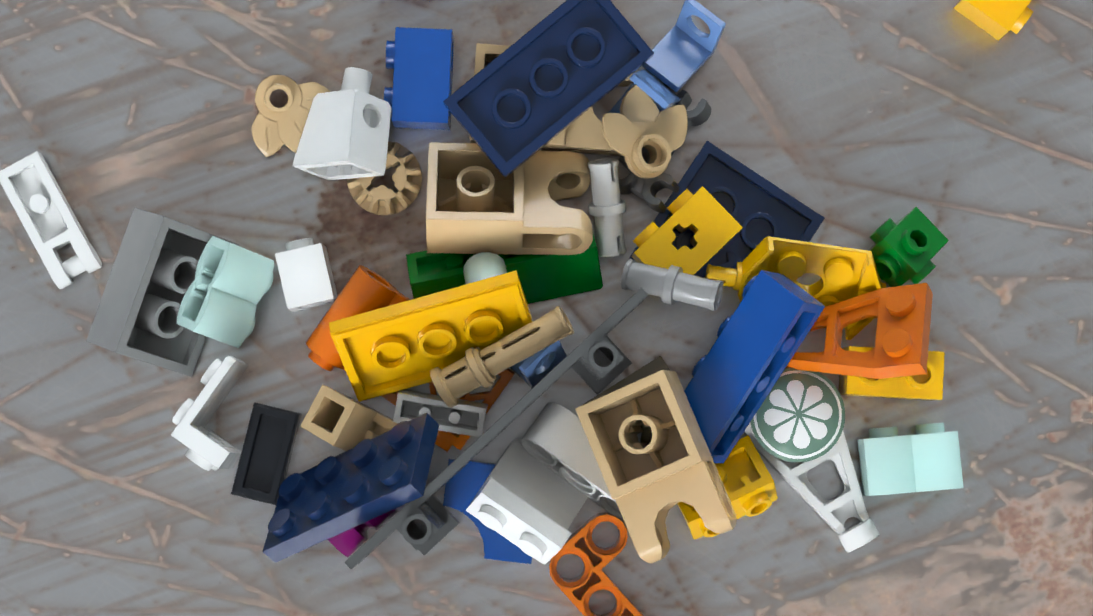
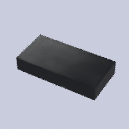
[231,402,302,505]

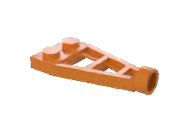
[786,283,933,379]

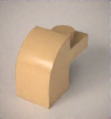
[300,384,398,451]

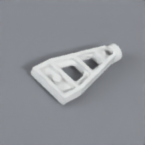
[744,423,880,553]

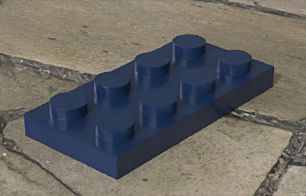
[443,0,654,178]
[262,413,439,563]

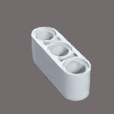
[521,402,624,521]

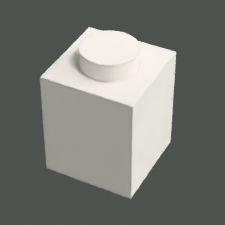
[275,238,337,312]

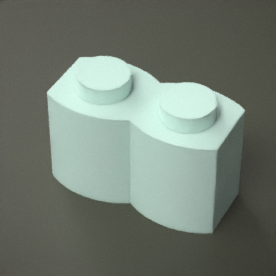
[176,236,274,348]
[857,423,964,496]

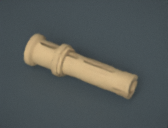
[430,306,574,408]

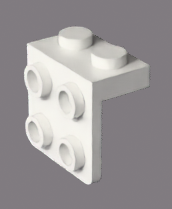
[171,355,248,471]
[466,439,588,565]

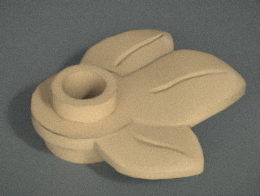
[252,74,330,157]
[602,85,688,179]

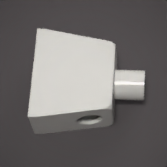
[293,67,391,181]

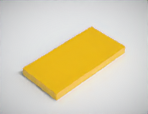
[329,270,533,402]

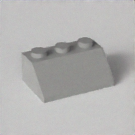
[86,207,239,377]

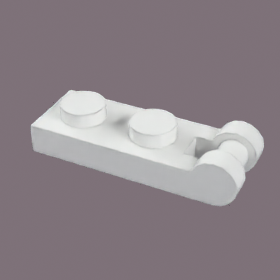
[0,151,103,289]

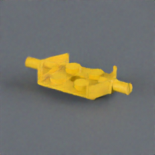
[705,236,887,340]

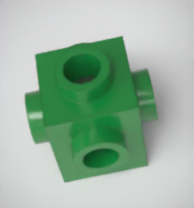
[868,207,949,287]

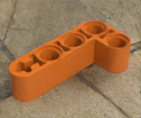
[549,512,644,616]

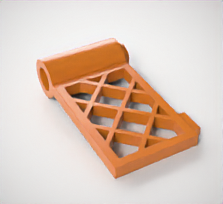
[306,265,515,452]

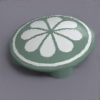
[750,367,845,462]

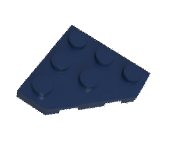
[629,141,825,278]

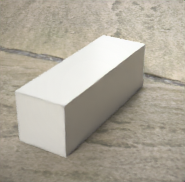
[393,390,488,437]

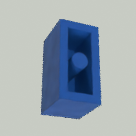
[384,27,454,130]

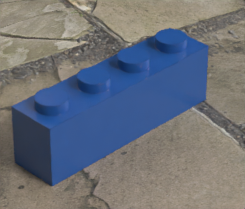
[684,270,825,463]

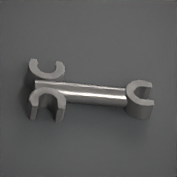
[619,90,712,213]

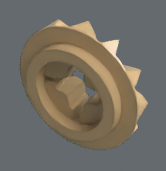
[347,141,422,215]

